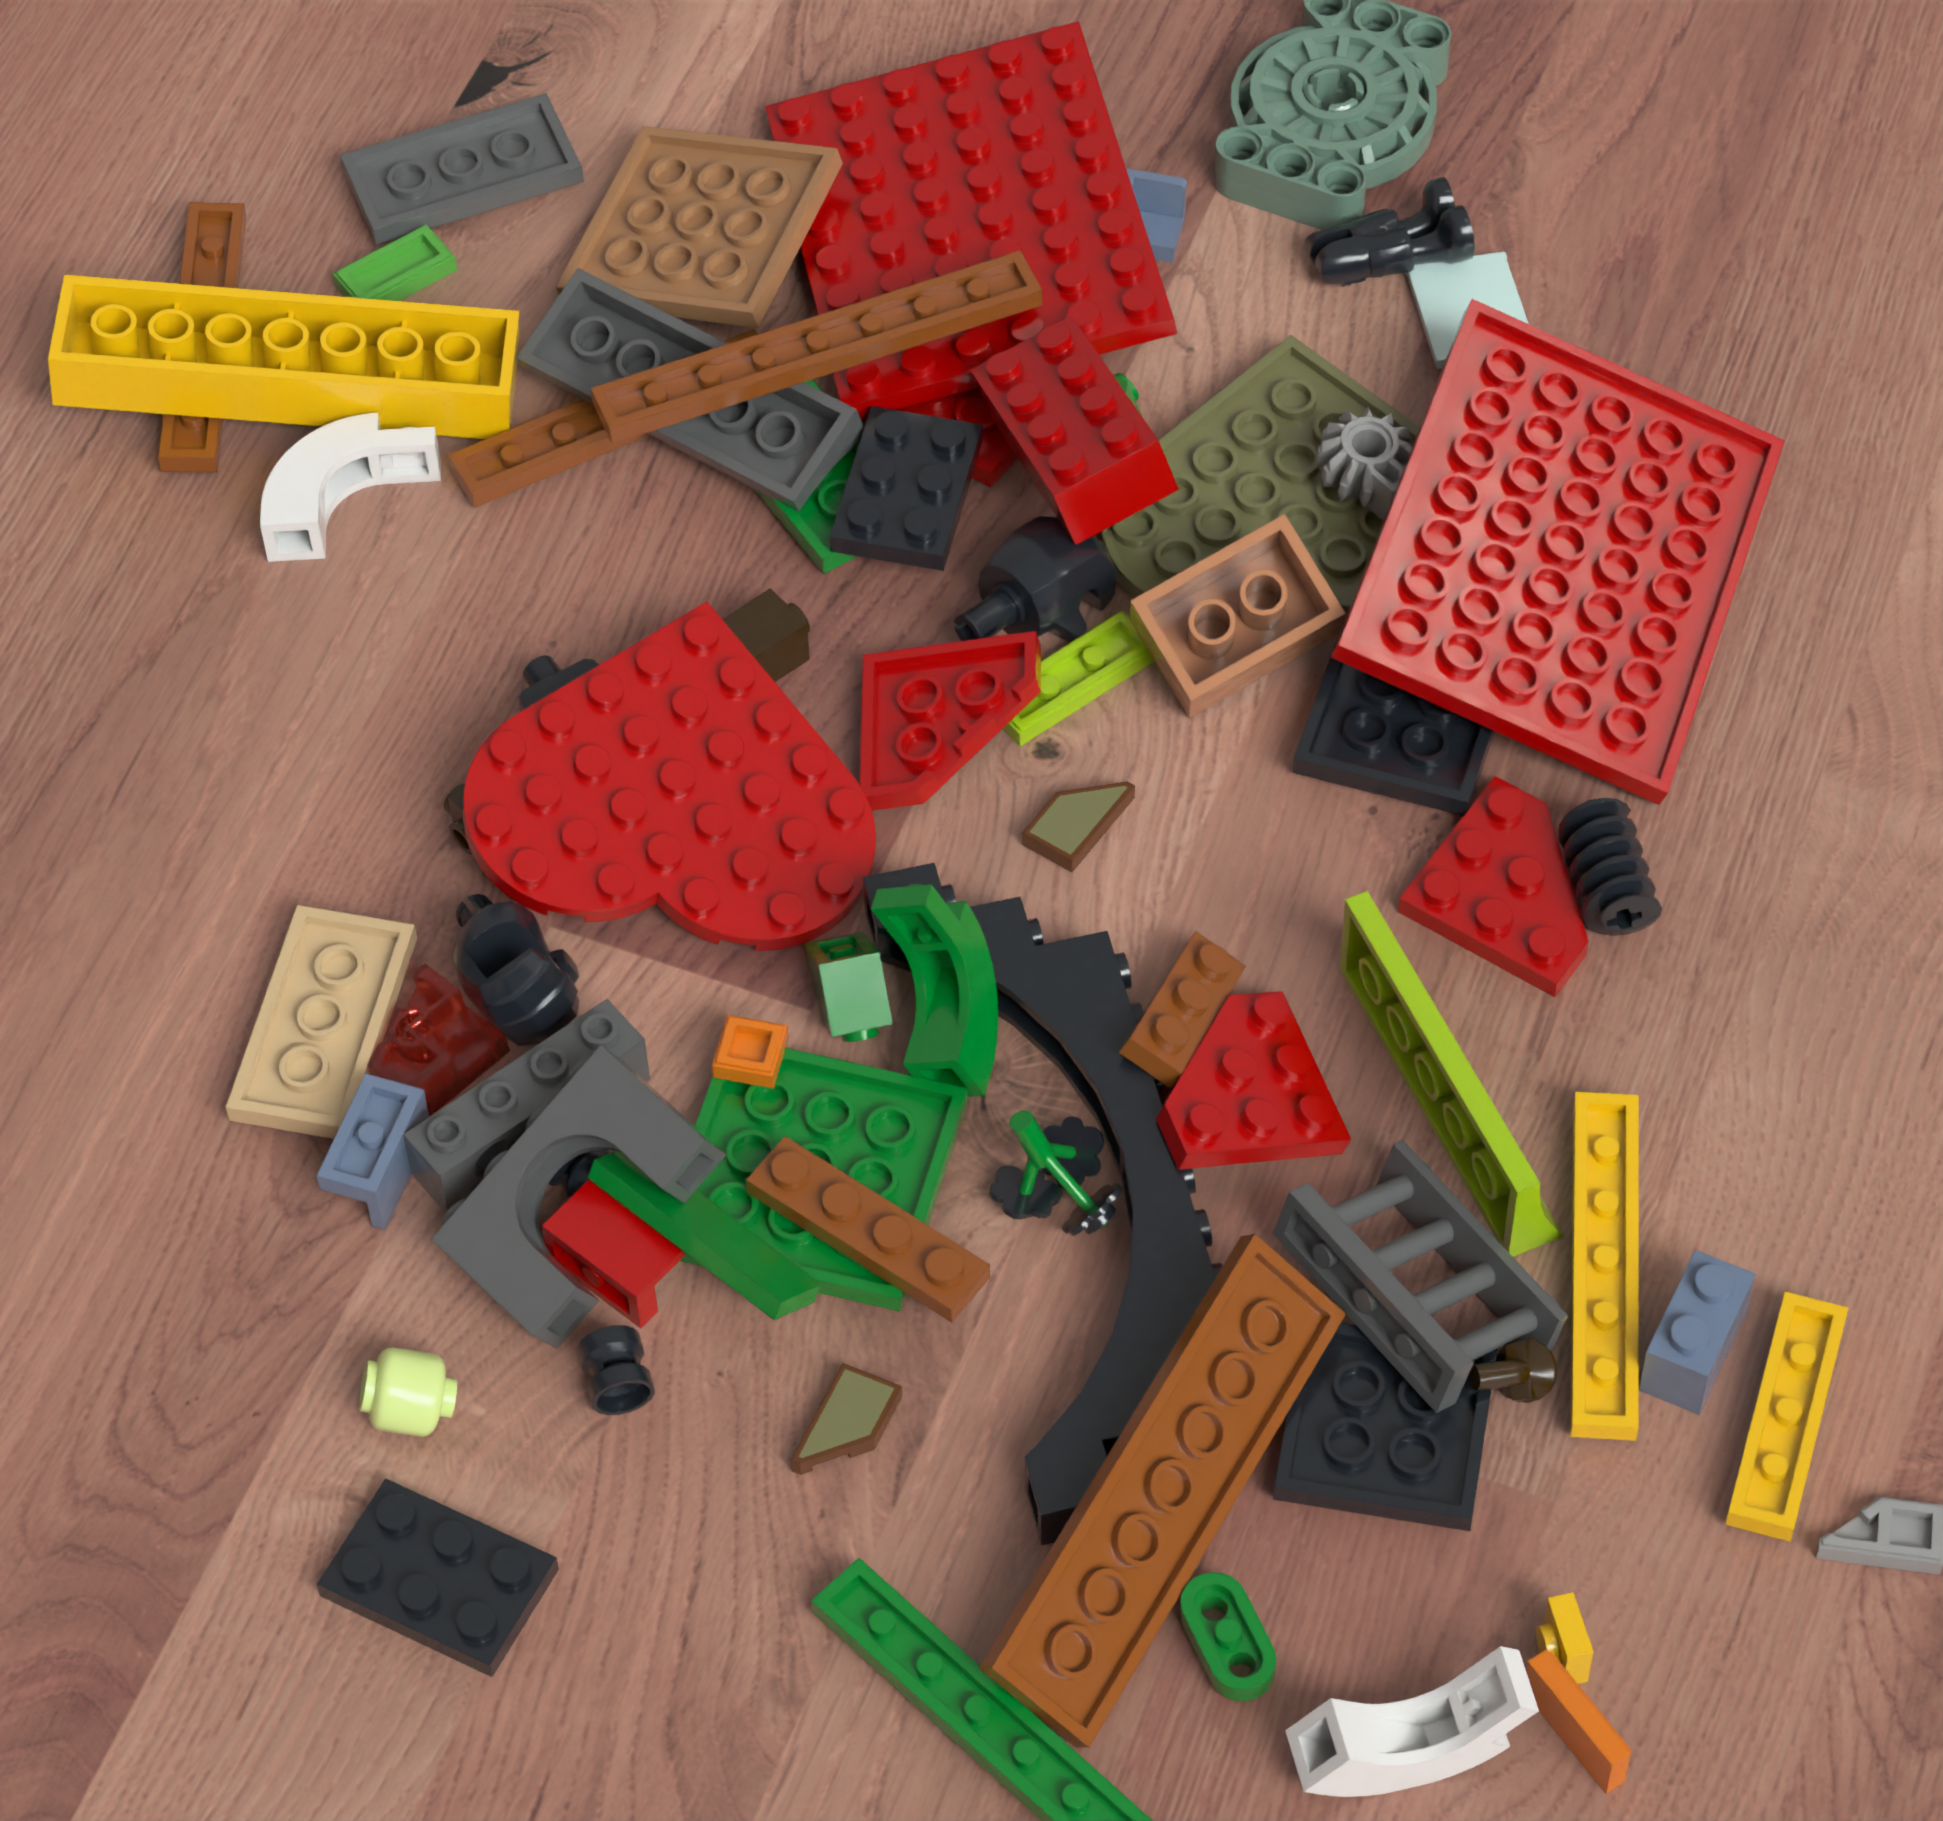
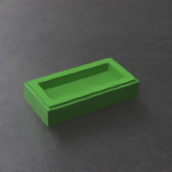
[332,224,458,301]

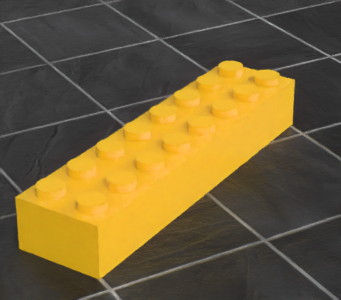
[48,275,519,439]

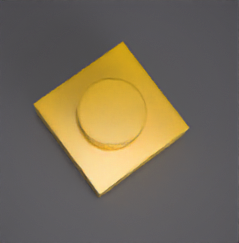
[1536,1592,1594,1684]

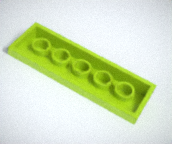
[1340,891,1565,1257]

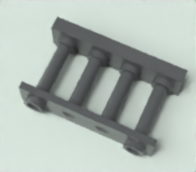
[1273,1140,1568,1413]

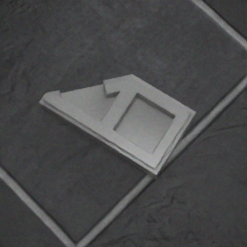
[1816,1497,1943,1575]

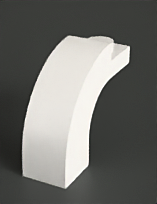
[260,412,441,562]
[1285,1646,1539,1797]

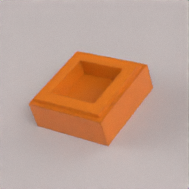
[712,1015,789,1089]

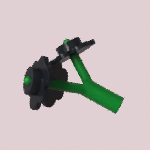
[989,1110,1123,1236]

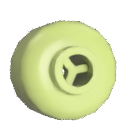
[359,1347,457,1437]

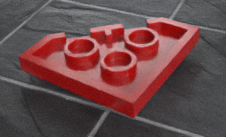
[860,631,1041,811]
[1398,776,1589,997]
[1156,991,1351,1170]

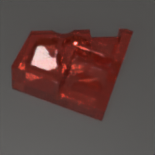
[367,963,510,1117]

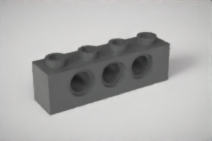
[403,999,650,1213]

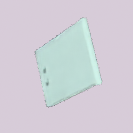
[1404,251,1529,369]

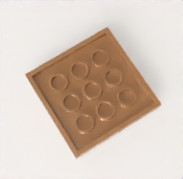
[555,126,843,328]

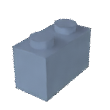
[1639,1250,1756,1415]

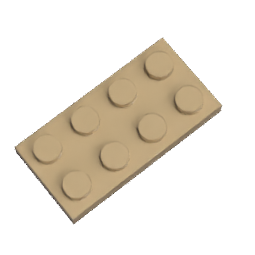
[226,905,417,1139]

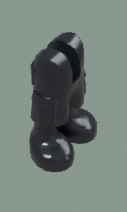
[1304,177,1475,287]

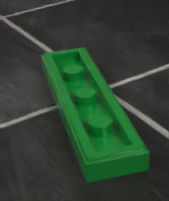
[588,1151,821,1320]

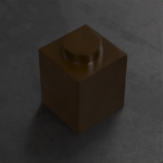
[722,588,810,682]

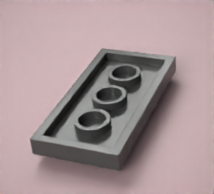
[340,93,584,245]

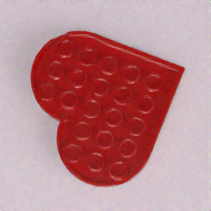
[462,601,876,951]

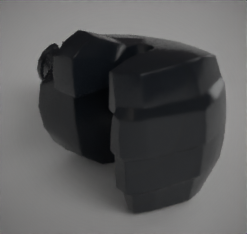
[954,516,1117,642]
[452,894,579,1046]

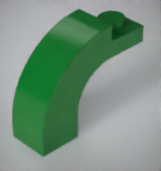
[871,884,998,1097]

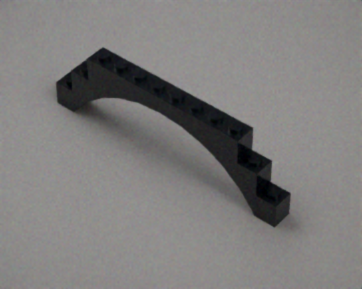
[863,863,1223,1545]

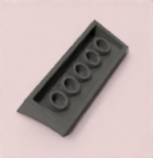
[516,268,864,512]

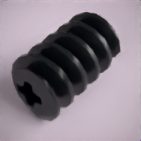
[1558,798,1662,936]

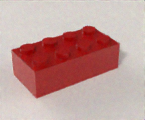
[970,316,1179,545]

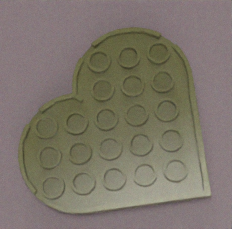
[1102,335,1420,619]

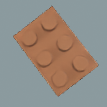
[1130,514,1346,718]

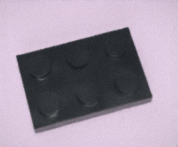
[829,406,983,571]
[317,1478,559,1677]

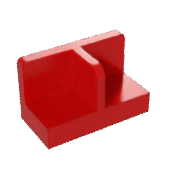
[541,1179,686,1329]

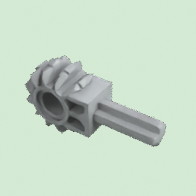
[1316,407,1413,521]

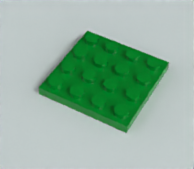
[680,1048,968,1312]

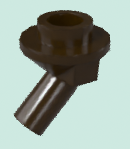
[1469,1337,1557,1403]

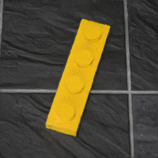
[1725,1291,1849,1542]

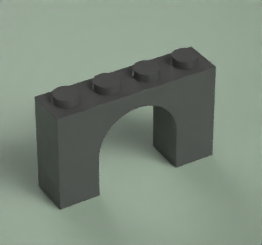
[432,1045,726,1349]

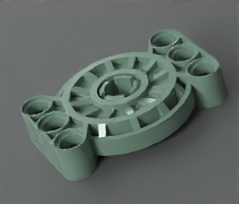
[1214,0,1452,230]

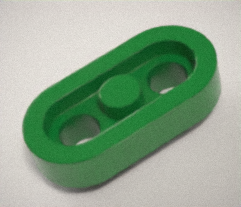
[1180,1572,1276,1701]

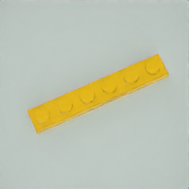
[1570,1092,1639,1441]

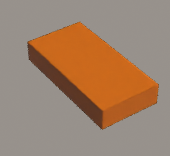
[1526,1649,1631,1794]

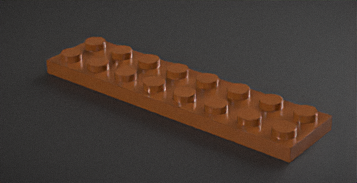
[979,1234,1346,1748]

